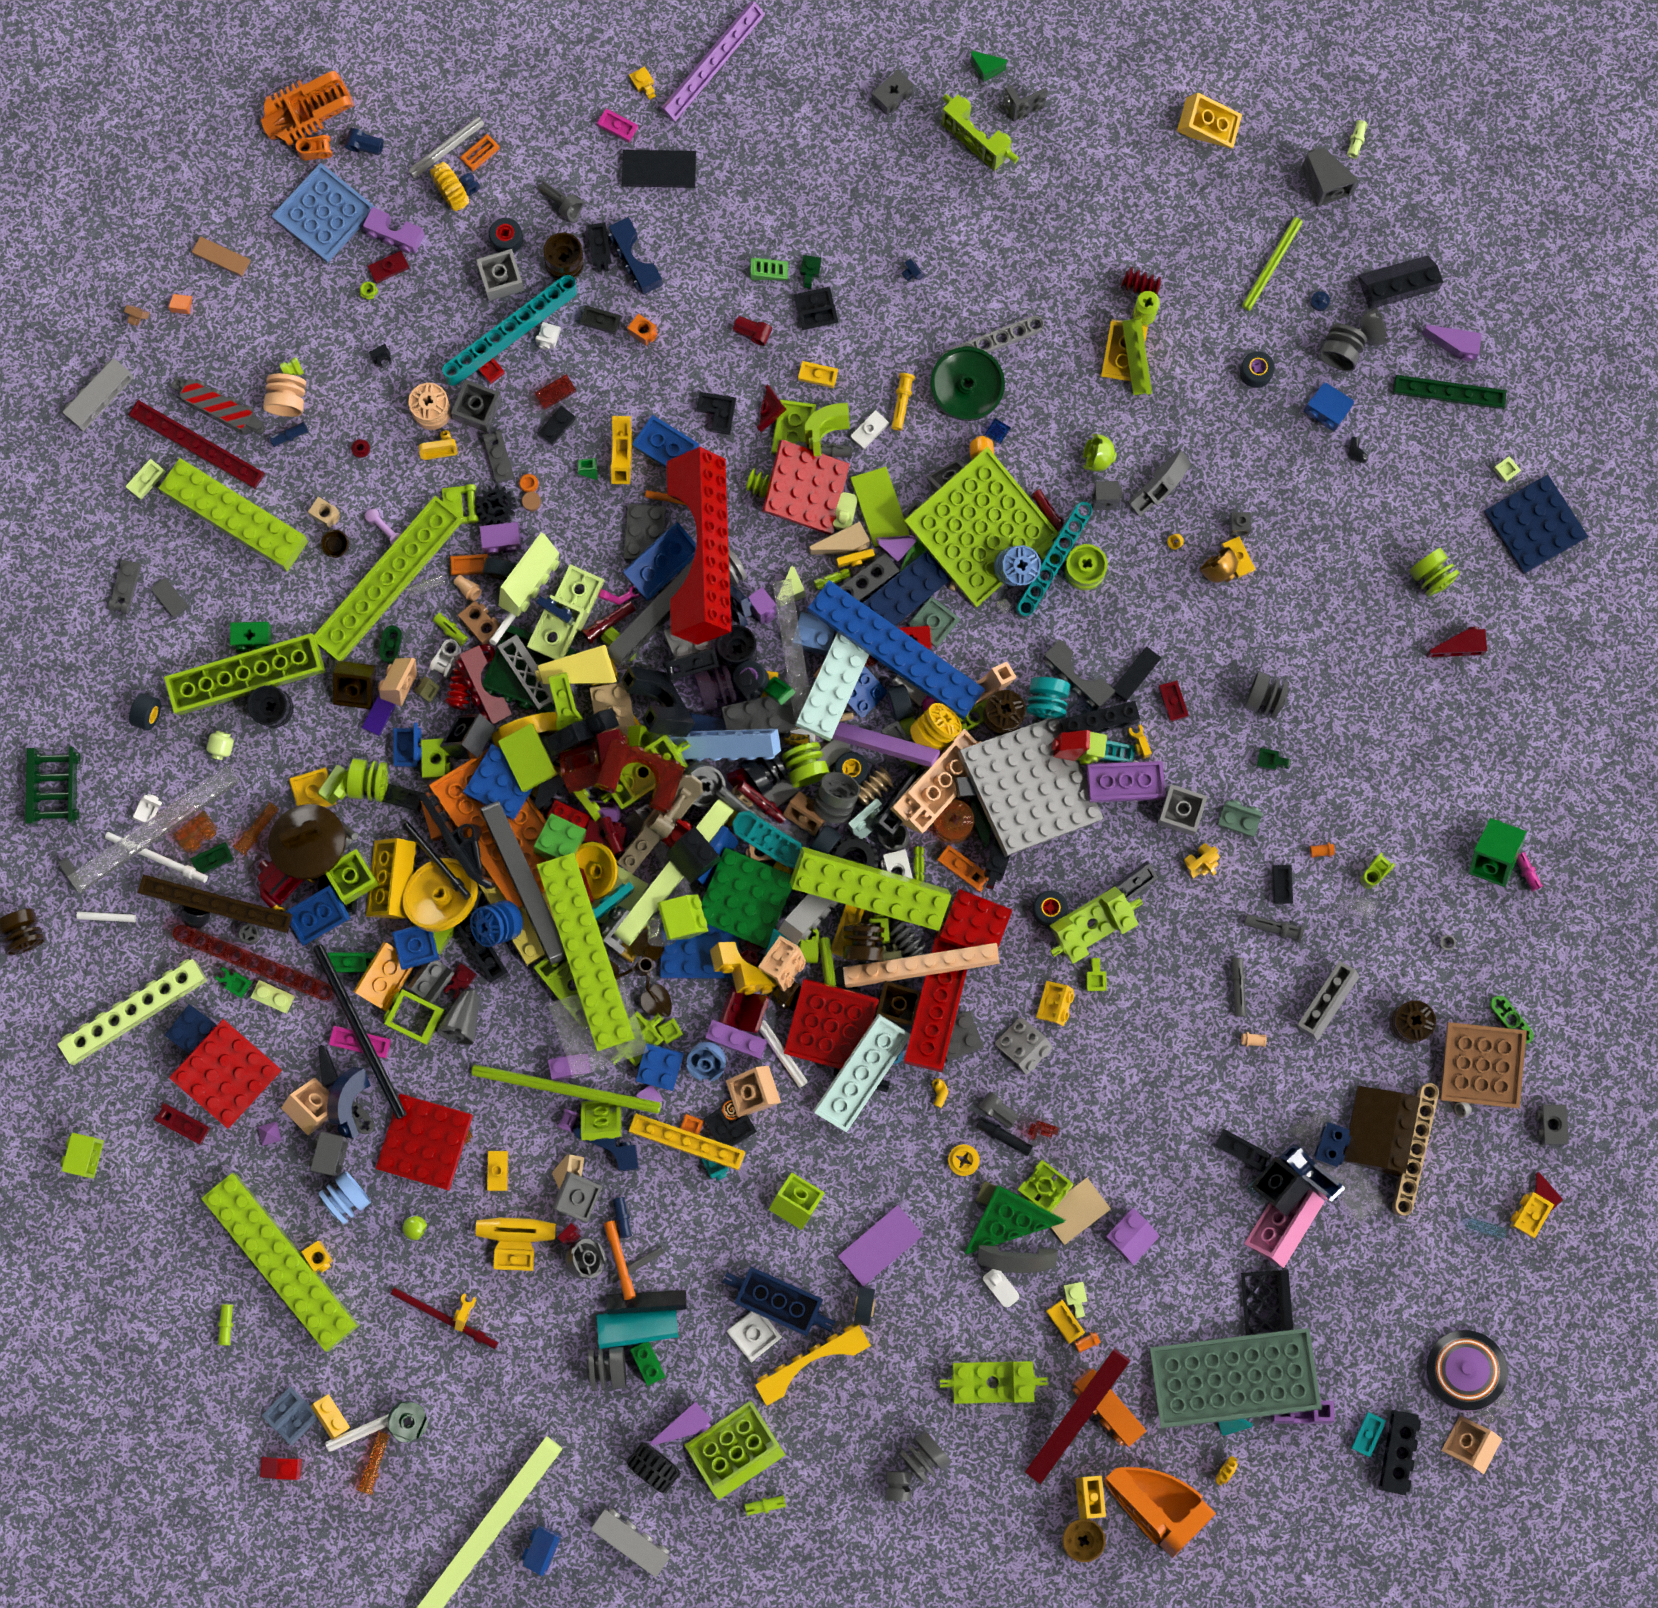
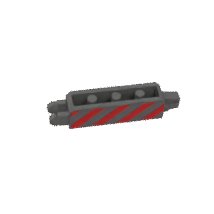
[171,376,266,435]

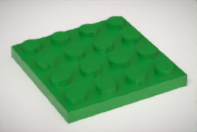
[701,847,792,949]

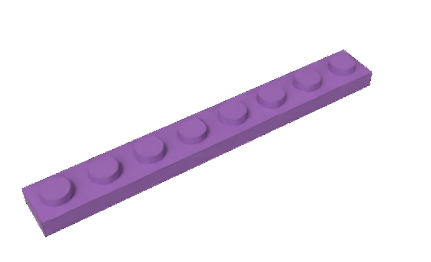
[661,1,765,122]

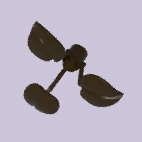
[609,927,672,1017]

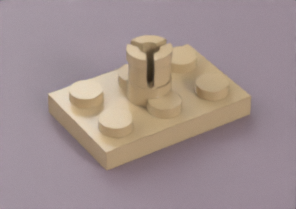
[590,682,635,736]

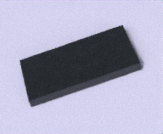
[622,150,696,188]

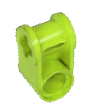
[1360,852,1396,889]
[799,928,819,964]

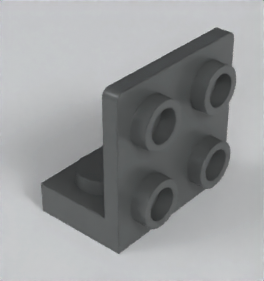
[598,906,630,954]

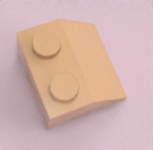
[378,658,417,707]
[726,1066,781,1117]
[281,1078,330,1135]
[1441,1416,1502,1474]

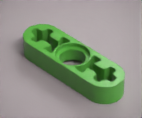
[1489,996,1534,1044]

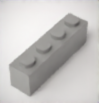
[62,358,134,432]
[778,894,839,945]
[1298,961,1359,1041]
[591,1508,671,1577]

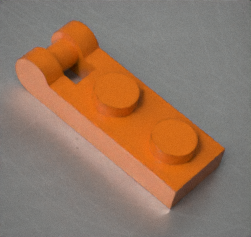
[937,845,988,893]

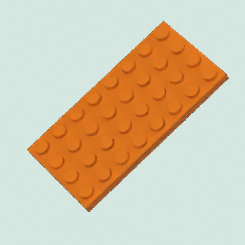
[429,748,549,909]

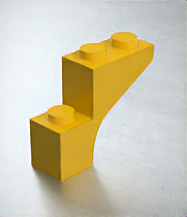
[710,942,778,995]

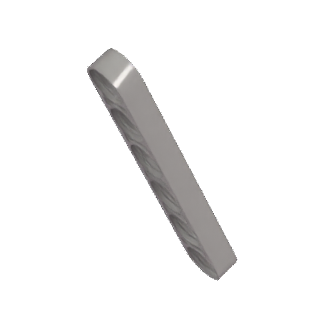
[942,316,1044,356]

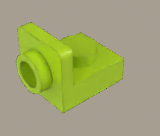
[869,915,890,944]

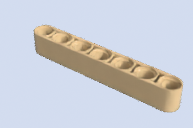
[1392,1083,1439,1216]

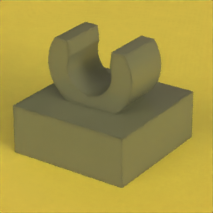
[414,676,440,703]
[882,944,902,961]

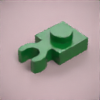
[215,967,253,999]

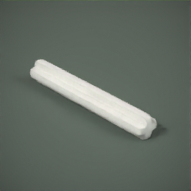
[759,1020,807,1088]
[325,1414,389,1452]

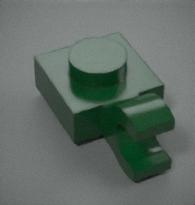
[801,255,822,289]
[1256,748,1292,771]

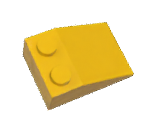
[1177,93,1242,149]
[1101,319,1148,381]

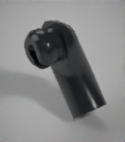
[1349,437,1368,463]

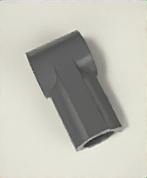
[978,1091,1019,1129]

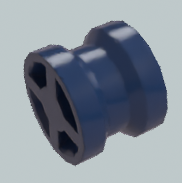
[459,173,480,196]

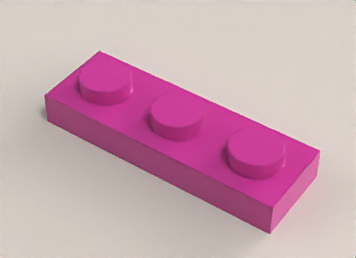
[329,1026,391,1059]

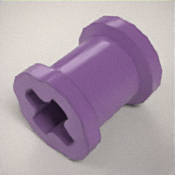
[557,1108,580,1133]

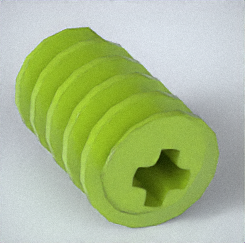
[1132,291,1160,325]
[746,468,769,498]

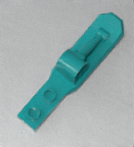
[732,810,803,868]

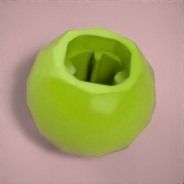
[402,1216,427,1240]

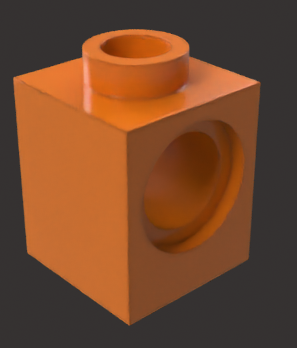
[627,314,658,346]

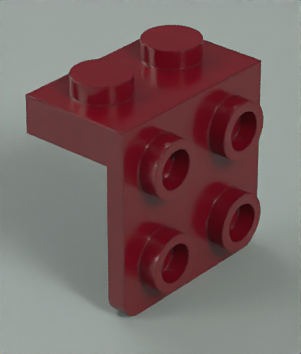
[719,986,769,1033]

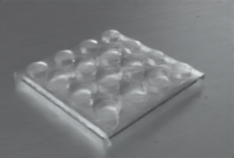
[548,978,649,1079]

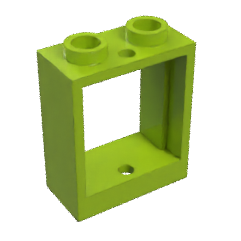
[383,989,445,1046]

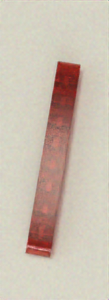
[173,925,335,1002]

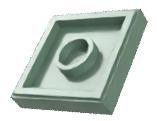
[907,596,960,648]

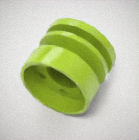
[1408,548,1461,597]
[782,742,830,788]
[347,758,389,802]

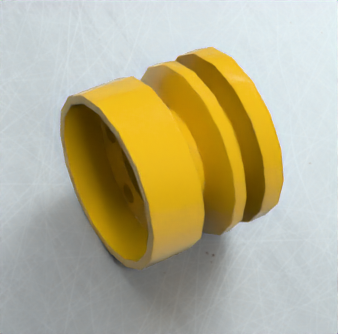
[910,703,962,753]

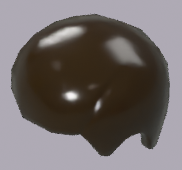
[320,529,350,558]

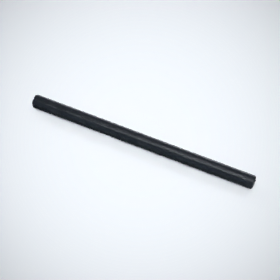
[313,944,407,1119]

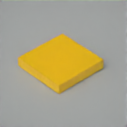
[289,767,337,808]

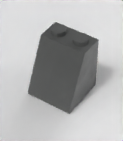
[1301,147,1358,207]

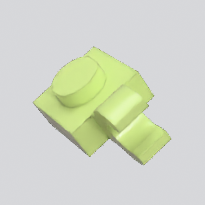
[1063,1282,1087,1318]

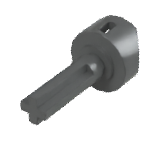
[538,181,587,223]

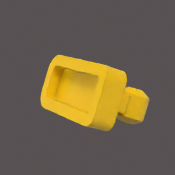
[418,430,458,460]

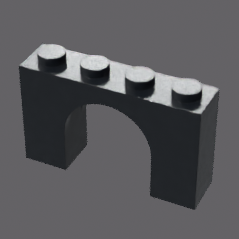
[621,666,695,737]

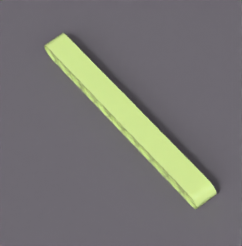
[417,1436,563,1608]

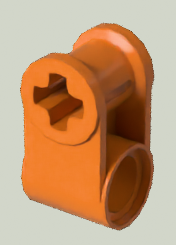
[296,135,333,161]

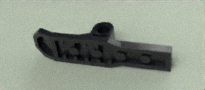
[419,792,496,889]

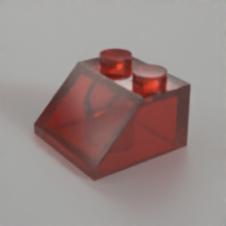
[560,742,604,793]

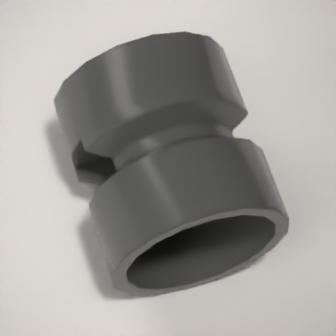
[885,1471,912,1501]

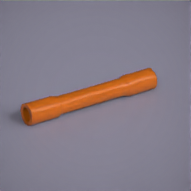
[603,1220,636,1300]

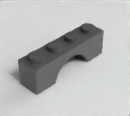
[1043,639,1115,710]

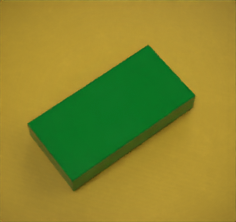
[764,676,796,705]

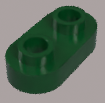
[379,625,403,664]

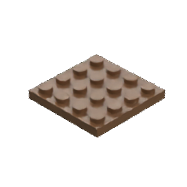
[1440,1022,1527,1109]

